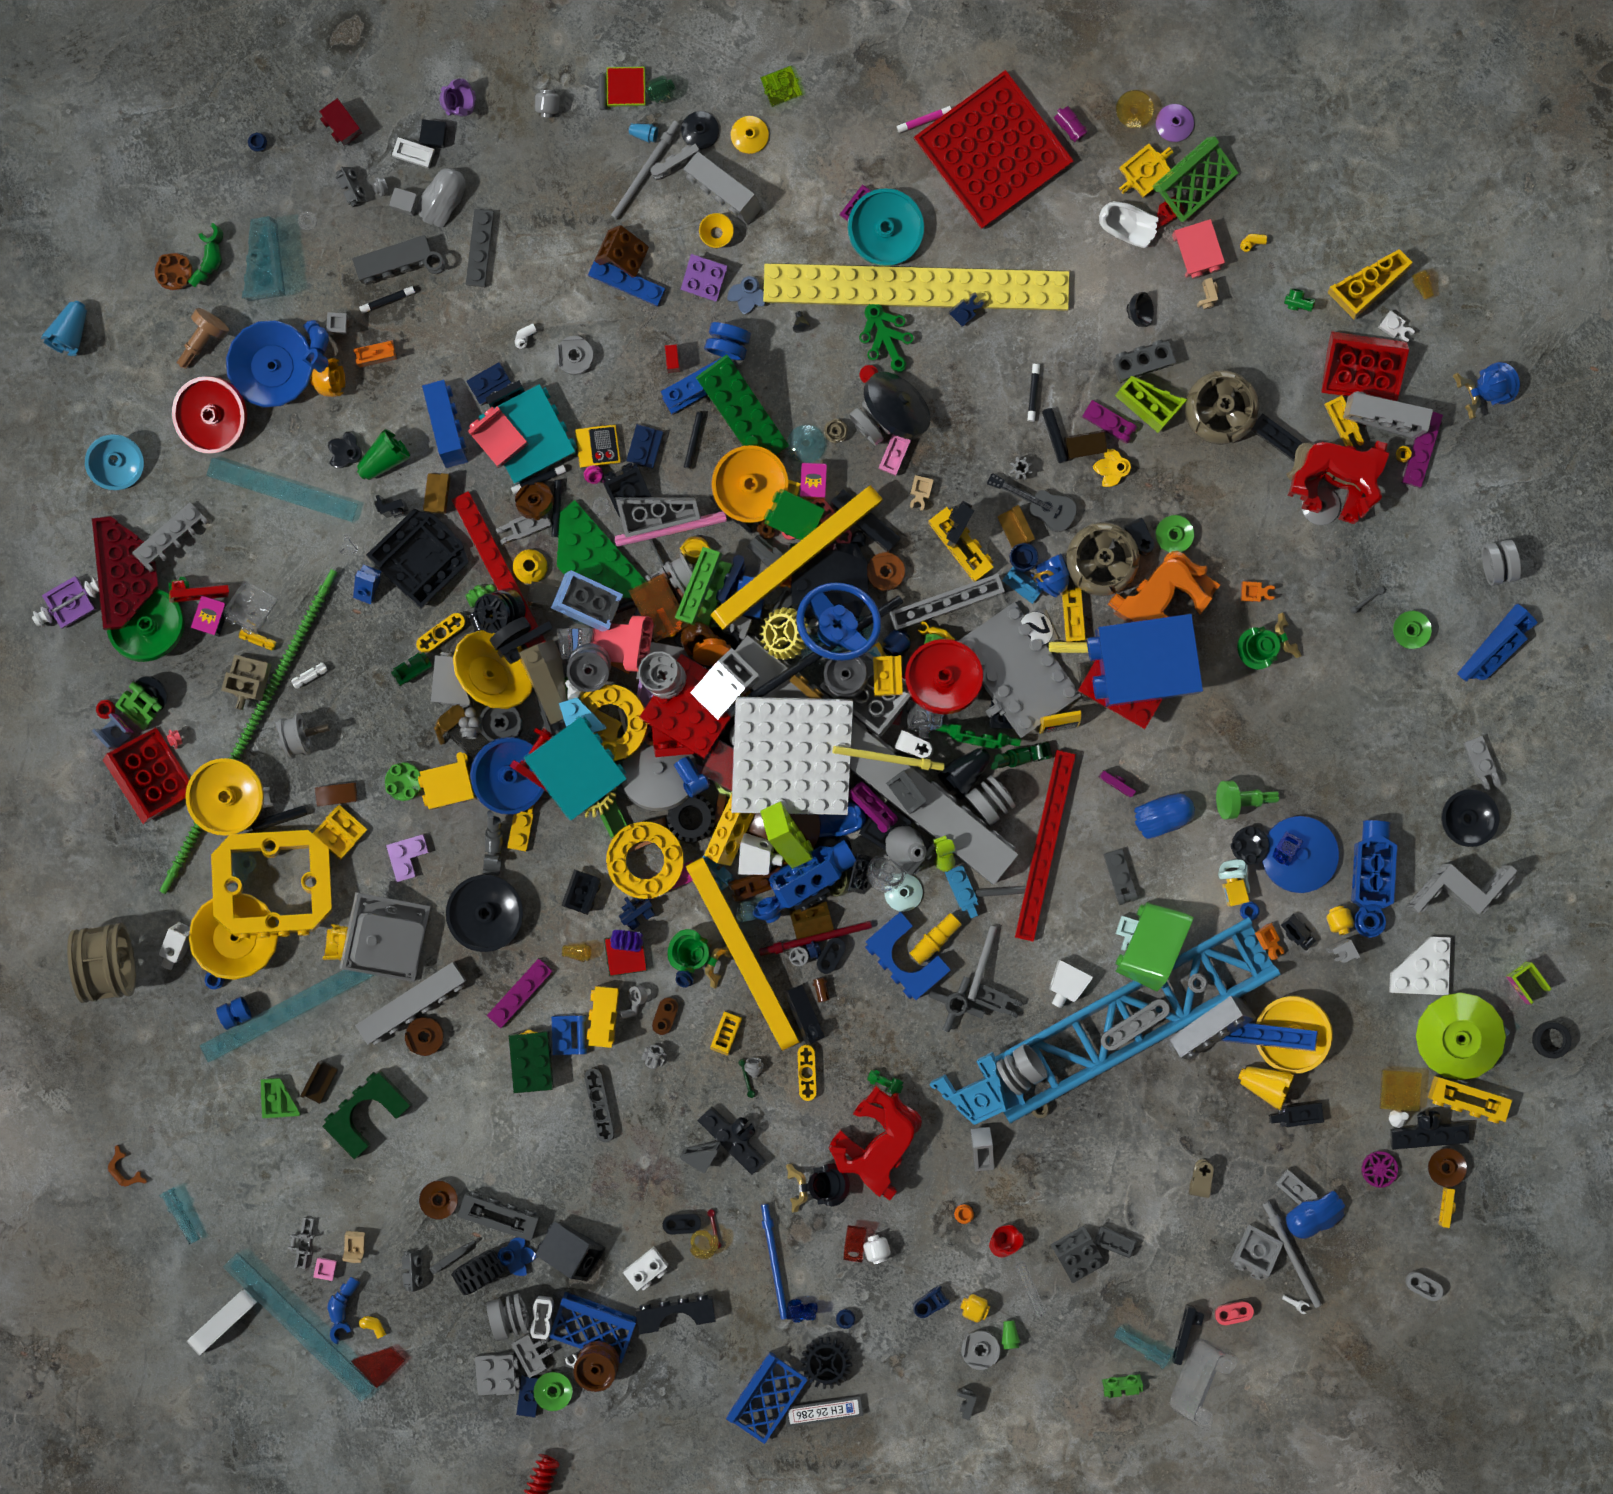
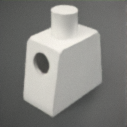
[738,833,784,875]
[159,922,190,970]
[1049,960,1093,1009]

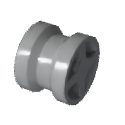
[789,947,808,966]

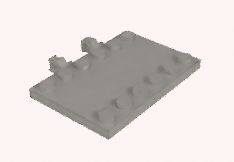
[958,602,1081,738]

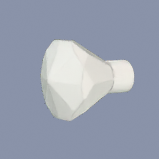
[565,680,585,700]
[1389,1109,1409,1128]

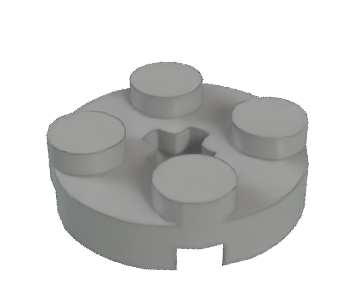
[555,336,594,375]
[961,1330,1000,1370]

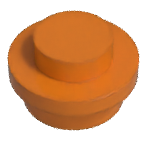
[954,1204,974,1224]

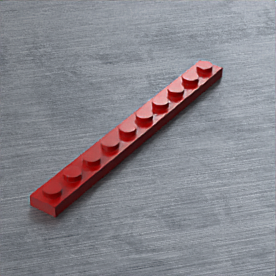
[452,491,546,648]
[1014,750,1076,942]

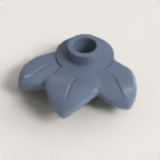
[727,276,765,314]

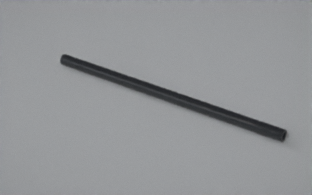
[726,595,903,717]

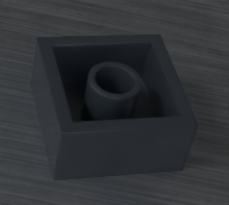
[419,119,447,148]

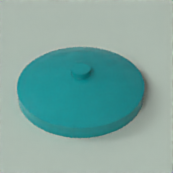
[847,188,924,266]

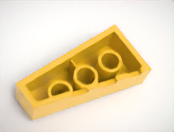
[1328,249,1413,320]

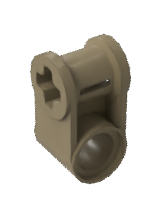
[1189,1159,1214,1198]

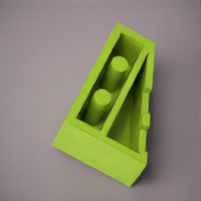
[1115,376,1187,433]
[760,801,813,869]

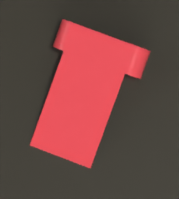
[592,616,654,672]

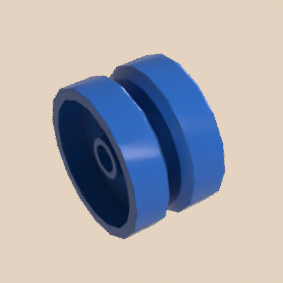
[704,322,751,361]

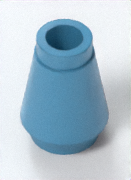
[629,123,658,143]

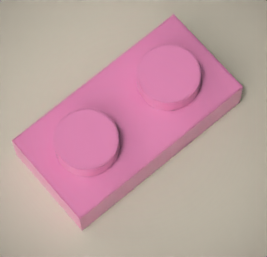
[878,434,911,476]

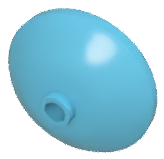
[85,434,144,490]

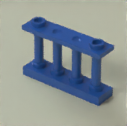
[660,354,732,415]

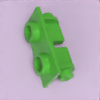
[1102,1375,1143,1398]

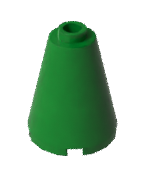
[357,428,410,480]

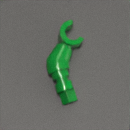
[188,223,223,287]

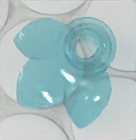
[231,852,257,886]

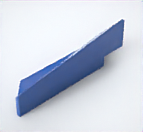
[1457,604,1538,681]

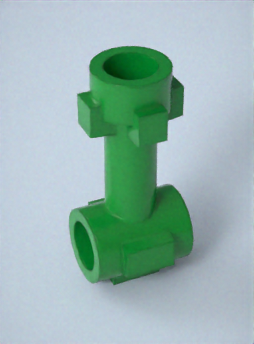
[867,1070,904,1094]

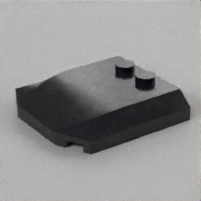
[366,509,469,609]
[790,543,868,619]

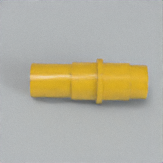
[909,913,962,965]

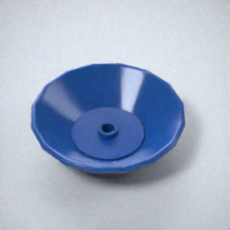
[226,320,313,407]

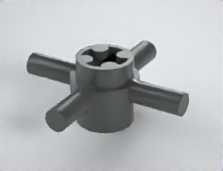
[929,976,985,1032]

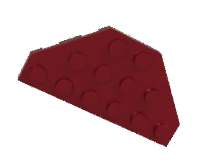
[92,516,159,630]

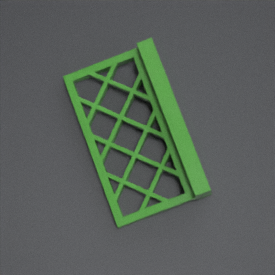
[1152,137,1238,222]

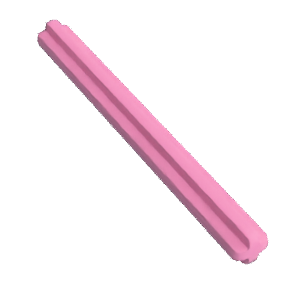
[615,511,727,546]

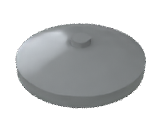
[622,741,698,811]

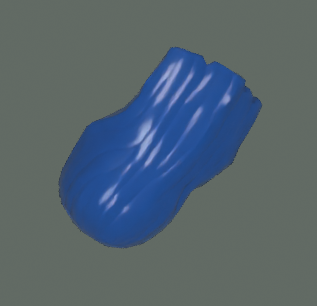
[1134,794,1195,839]
[819,800,866,837]
[1286,1191,1345,1239]

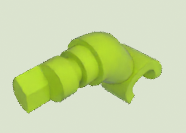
[933,835,956,872]

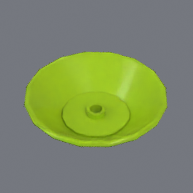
[1416,992,1506,1080]

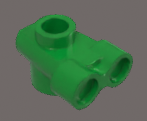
[1284,288,1316,312]

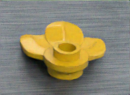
[1093,449,1131,487]

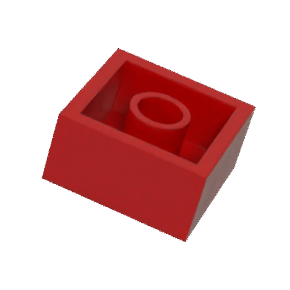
[665,344,680,373]

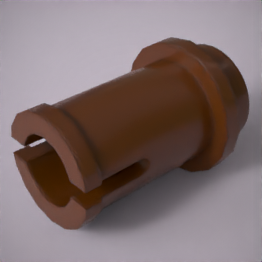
[812,977,830,1002]

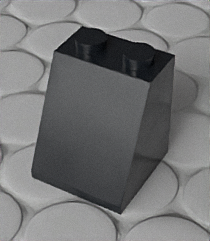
[535,1221,606,1281]

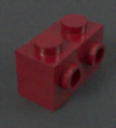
[319,98,362,146]

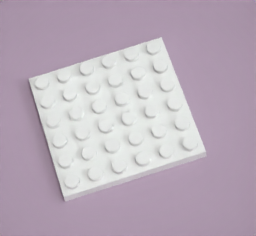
[731,697,853,815]

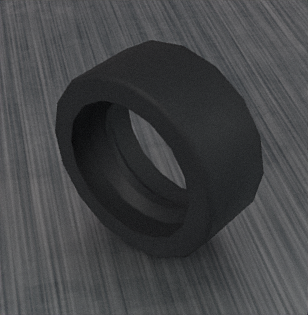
[1532,1022,1572,1059]

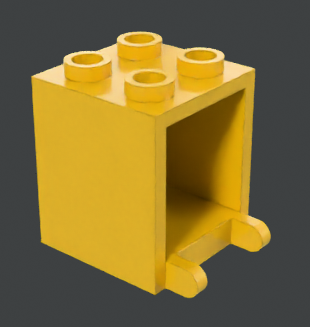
[418,752,477,810]

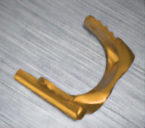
[434,705,465,745]

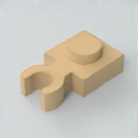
[910,475,933,511]

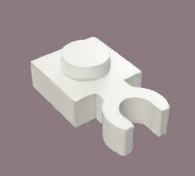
[1378,311,1415,342]

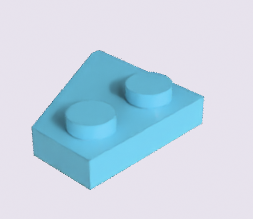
[559,698,606,733]

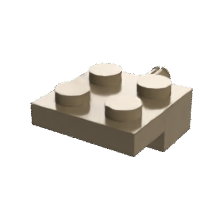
[221,655,271,710]

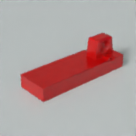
[169,580,229,603]

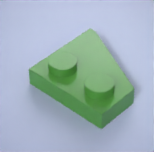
[261,1078,300,1118]

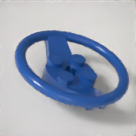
[796,582,881,661]

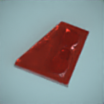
[351,1346,405,1388]

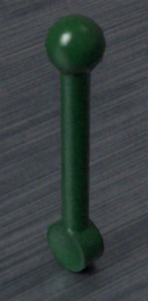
[738,1059,755,1098]

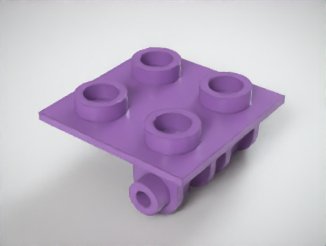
[680,254,727,302]

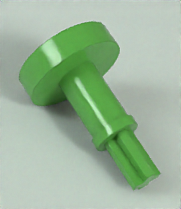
[1216,781,1279,820]

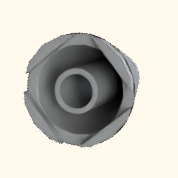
[885,826,926,864]

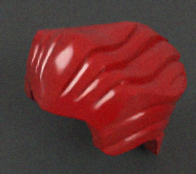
[989,1224,1024,1258]

